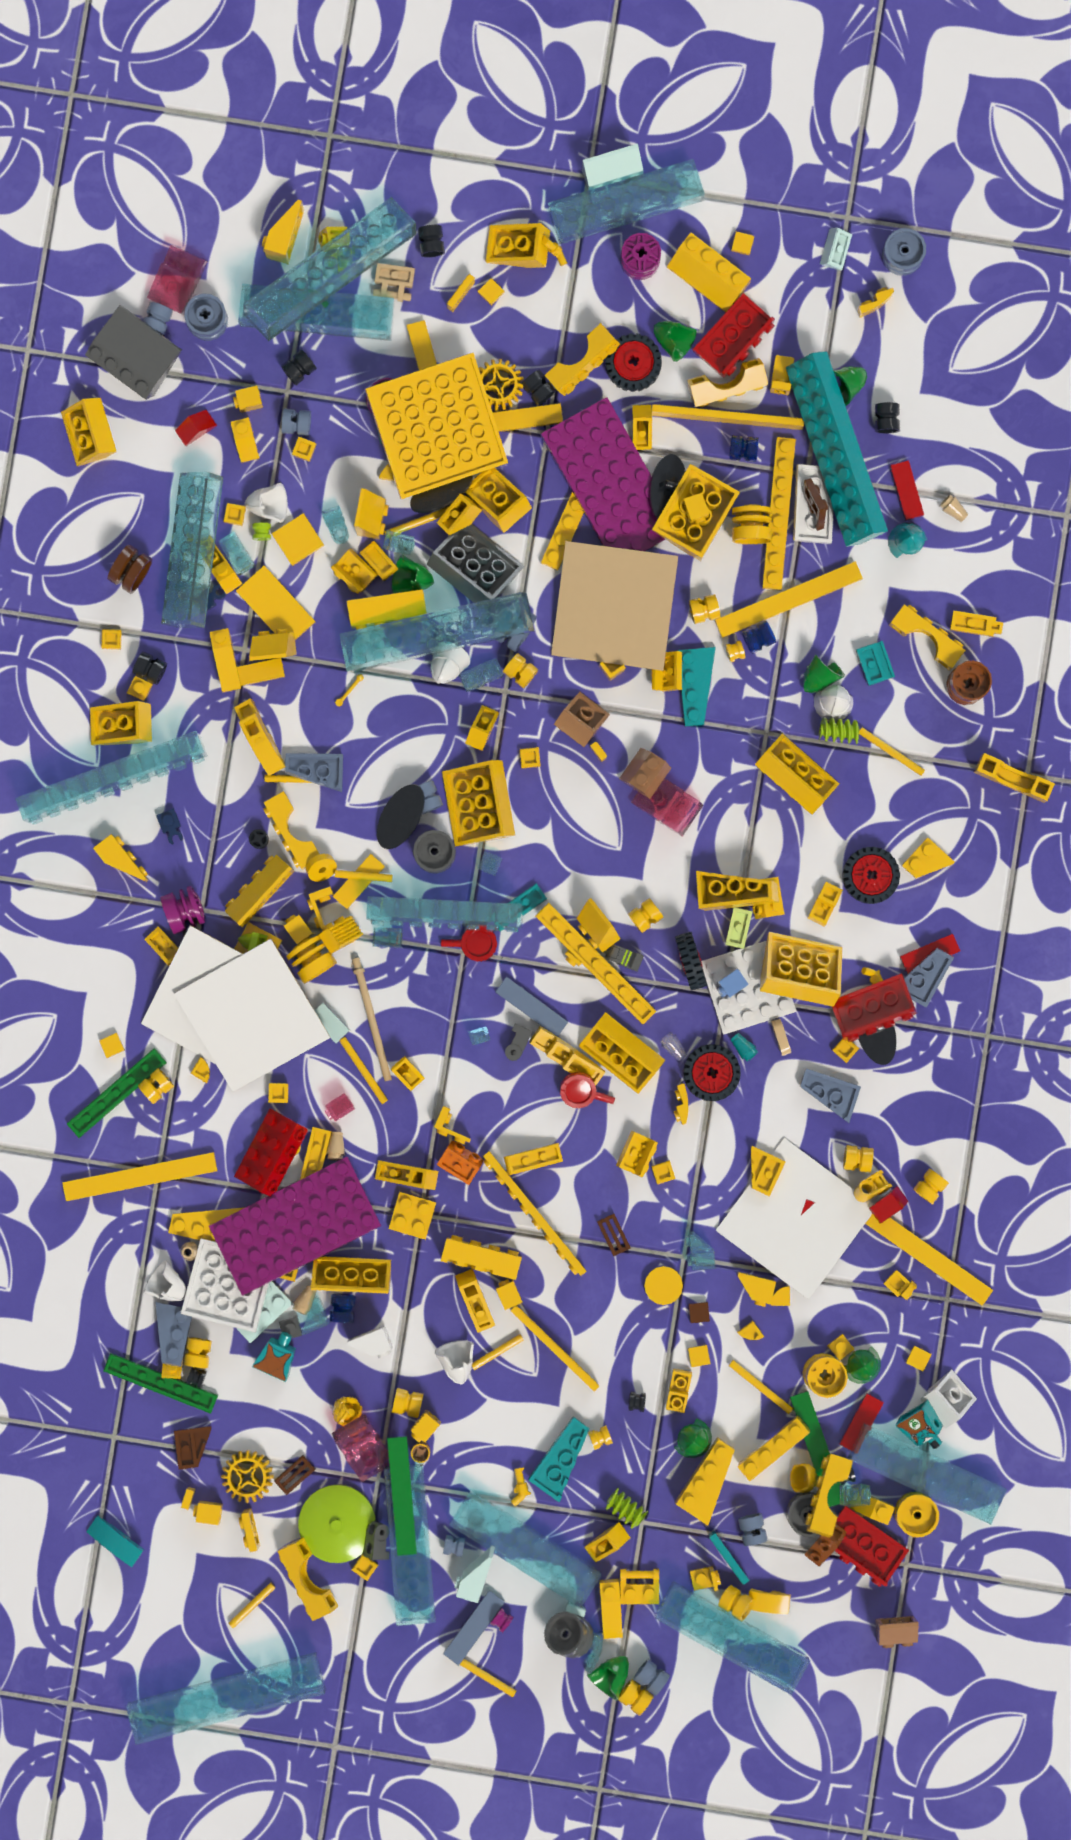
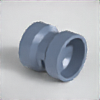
[443,1535,465,1557]

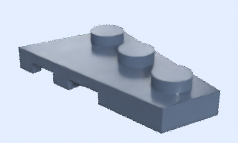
[285,753,343,792]
[904,948,954,1008]
[800,1068,861,1123]
[156,1302,192,1367]

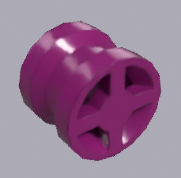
[490,1608,514,1633]

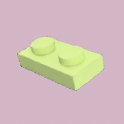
[725,908,753,949]

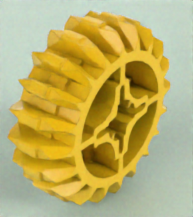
[479,359,524,411]
[221,1450,274,1503]

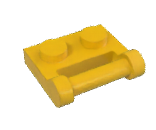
[620,1569,659,1604]

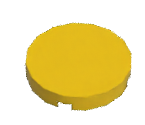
[644,1266,683,1305]

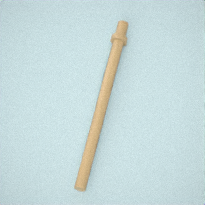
[352,958,392,1082]

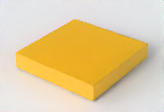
[271,513,324,566]

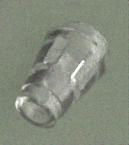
[660,1032,687,1061]

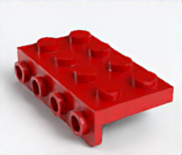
[692,293,775,378]
[832,973,917,1042]
[234,1108,308,1197]
[835,1505,909,1587]

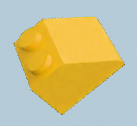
[249,629,297,661]
[577,898,620,953]

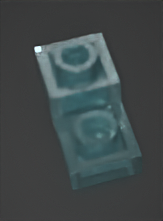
[218,531,255,576]
[459,658,504,692]
[584,1630,603,1674]

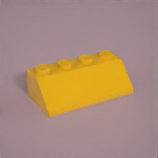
[667,233,751,313]
[347,589,427,631]
[755,733,840,815]
[225,854,295,927]
[579,1012,665,1094]
[311,1256,391,1294]

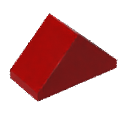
[175,410,217,447]
[869,1186,909,1224]

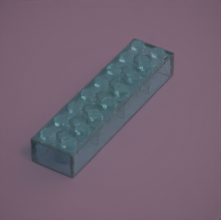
[548,159,705,244]
[238,284,395,341]
[161,472,223,628]
[366,896,524,932]
[847,1422,1007,1525]
[384,1463,436,1626]
[449,1489,602,1608]
[654,1581,810,1695]

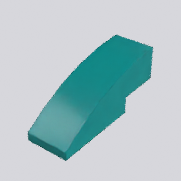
[87,1516,144,1567]

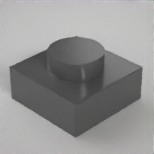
[279,1316,303,1338]

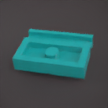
[856,641,895,686]

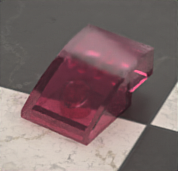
[147,245,208,314]
[631,778,703,837]
[331,1414,390,1482]

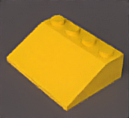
[652,464,740,561]
[442,760,515,847]
[760,932,842,1007]

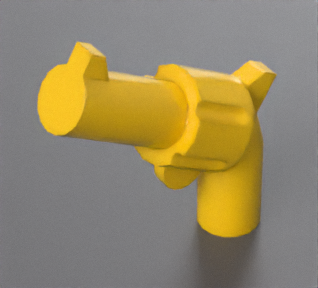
[542,235,567,266]
[861,967,883,984]
[511,1467,531,1506]

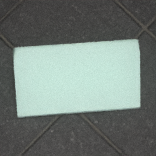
[820,228,852,271]
[315,1003,350,1043]

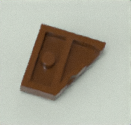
[803,478,828,531]
[174,1426,212,1470]

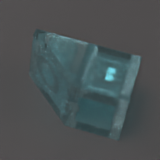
[686,1231,715,1270]

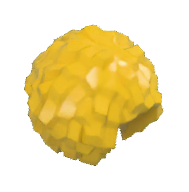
[333,1397,363,1427]

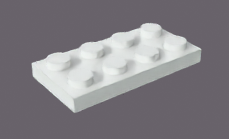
[793,464,833,544]

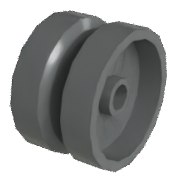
[413,830,456,874]
[786,1492,819,1537]
[544,1612,594,1658]

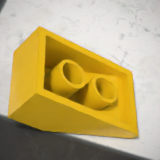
[262,200,304,265]
[485,223,550,268]
[465,468,532,533]
[354,488,389,539]
[90,701,152,746]

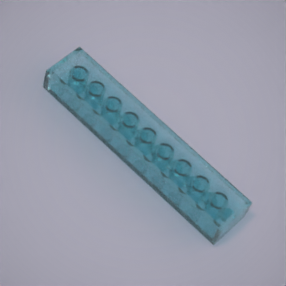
[243,197,416,341]
[339,592,534,672]
[15,731,208,825]
[126,1652,326,1745]

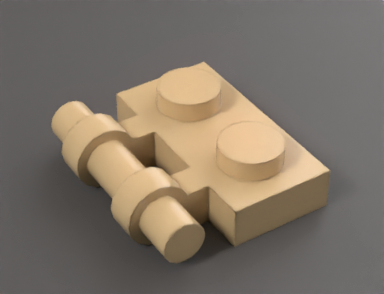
[373,263,415,302]

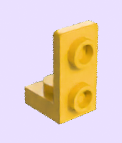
[770,355,794,396]
[307,887,334,931]
[434,1106,471,1144]
[690,1566,721,1591]

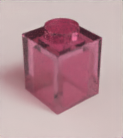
[325,1093,355,1122]

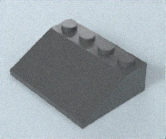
[85,305,182,400]
[426,524,524,612]

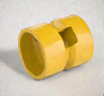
[689,594,721,624]
[503,653,539,689]
[628,898,664,933]
[138,1068,174,1104]
[843,1145,874,1173]
[913,1168,949,1205]
[183,1337,212,1368]
[392,1388,424,1418]
[718,1585,755,1621]
[618,1679,654,1716]

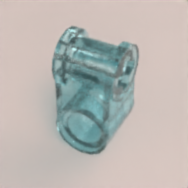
[321,505,349,544]

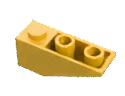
[193,535,242,594]
[93,834,149,882]

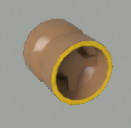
[411,1442,431,1463]

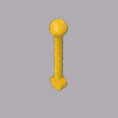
[335,674,364,707]

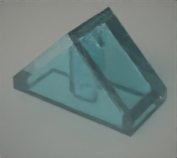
[372,927,404,949]
[301,1296,331,1335]

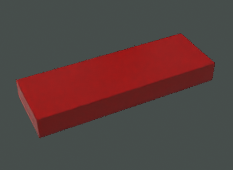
[890,460,924,521]
[900,934,960,974]
[839,1393,884,1454]

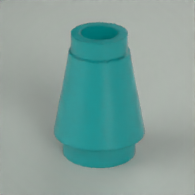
[730,1033,758,1062]

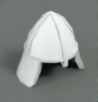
[244,483,288,523]
[430,641,470,684]
[814,685,853,721]
[143,1260,187,1301]
[435,1340,474,1385]

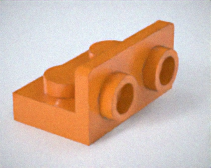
[437,1140,484,1185]

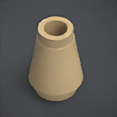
[940,495,968,522]
[326,1132,345,1161]
[180,1242,198,1261]
[292,1285,317,1316]

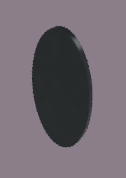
[649,454,686,520]
[410,475,473,513]
[377,784,425,849]
[858,1026,896,1065]

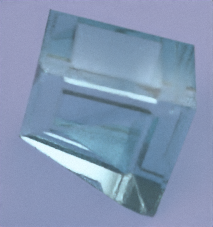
[468,1027,490,1046]

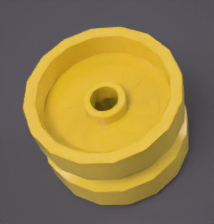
[894,1491,939,1537]

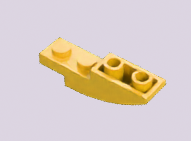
[234,698,286,776]

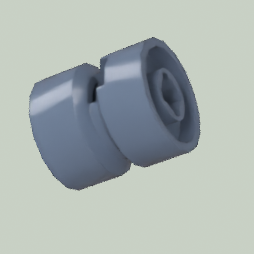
[143,302,173,336]
[282,408,311,436]
[418,780,443,814]
[738,1513,768,1546]
[633,1659,670,1696]

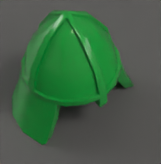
[653,321,697,362]
[834,366,867,406]
[391,554,434,593]
[803,654,845,693]
[844,1347,881,1384]
[674,1419,712,1458]
[587,1656,629,1701]

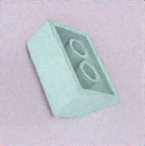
[582,144,644,193]

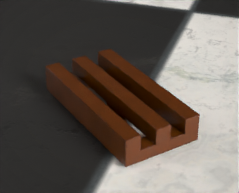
[597,1214,631,1256]
[274,1455,316,1496]

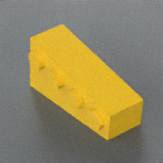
[696,871,779,911]
[441,1235,522,1280]
[675,1437,735,1526]

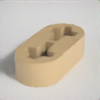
[771,1019,791,1056]

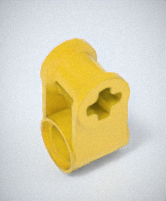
[854,1170,892,1202]

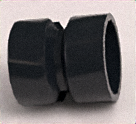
[418,225,445,257]
[281,350,317,386]
[521,369,556,406]
[875,402,900,434]
[132,651,167,685]

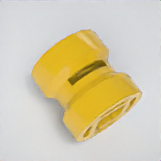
[588,1425,613,1450]

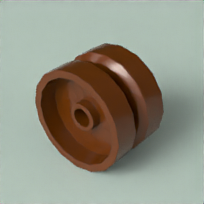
[107,544,153,594]

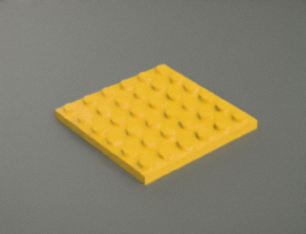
[365,353,508,499]

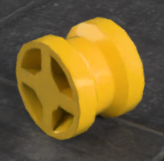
[725,640,745,663]

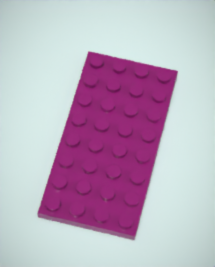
[540,397,666,551]
[209,1157,381,1296]

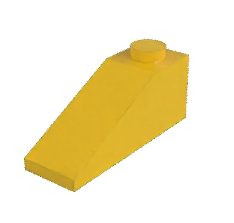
[209,628,241,693]
[375,1160,439,1190]
[455,1269,495,1333]
[599,1579,623,1639]

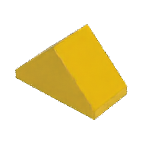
[390,1056,425,1091]

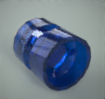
[729,435,759,462]
[742,620,776,654]
[329,1294,356,1323]

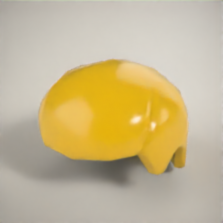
[790,1463,817,1493]

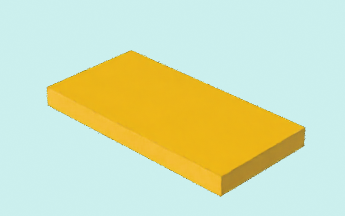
[236,566,316,641]

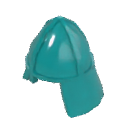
[888,522,927,558]

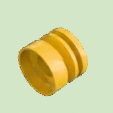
[732,504,772,544]
[286,935,337,984]
[802,1353,848,1398]

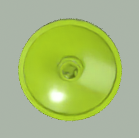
[298,1484,376,1563]

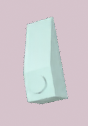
[454,1546,495,1603]

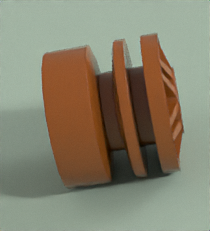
[946,660,992,705]

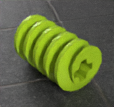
[819,717,859,744]
[606,1487,648,1529]

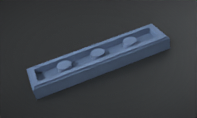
[496,977,568,1037]
[443,1590,505,1666]

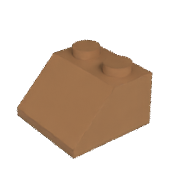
[554,692,610,747]
[619,748,671,799]
[875,1616,919,1648]

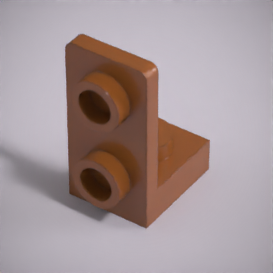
[805,1524,847,1566]

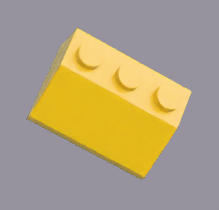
[61,398,117,466]

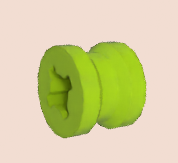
[252,523,271,541]

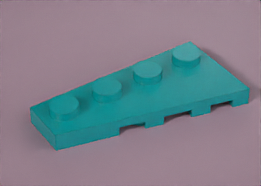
[678,647,716,727]
[528,1416,590,1502]

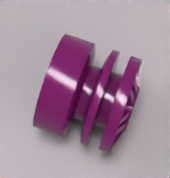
[621,233,661,280]
[160,886,205,934]

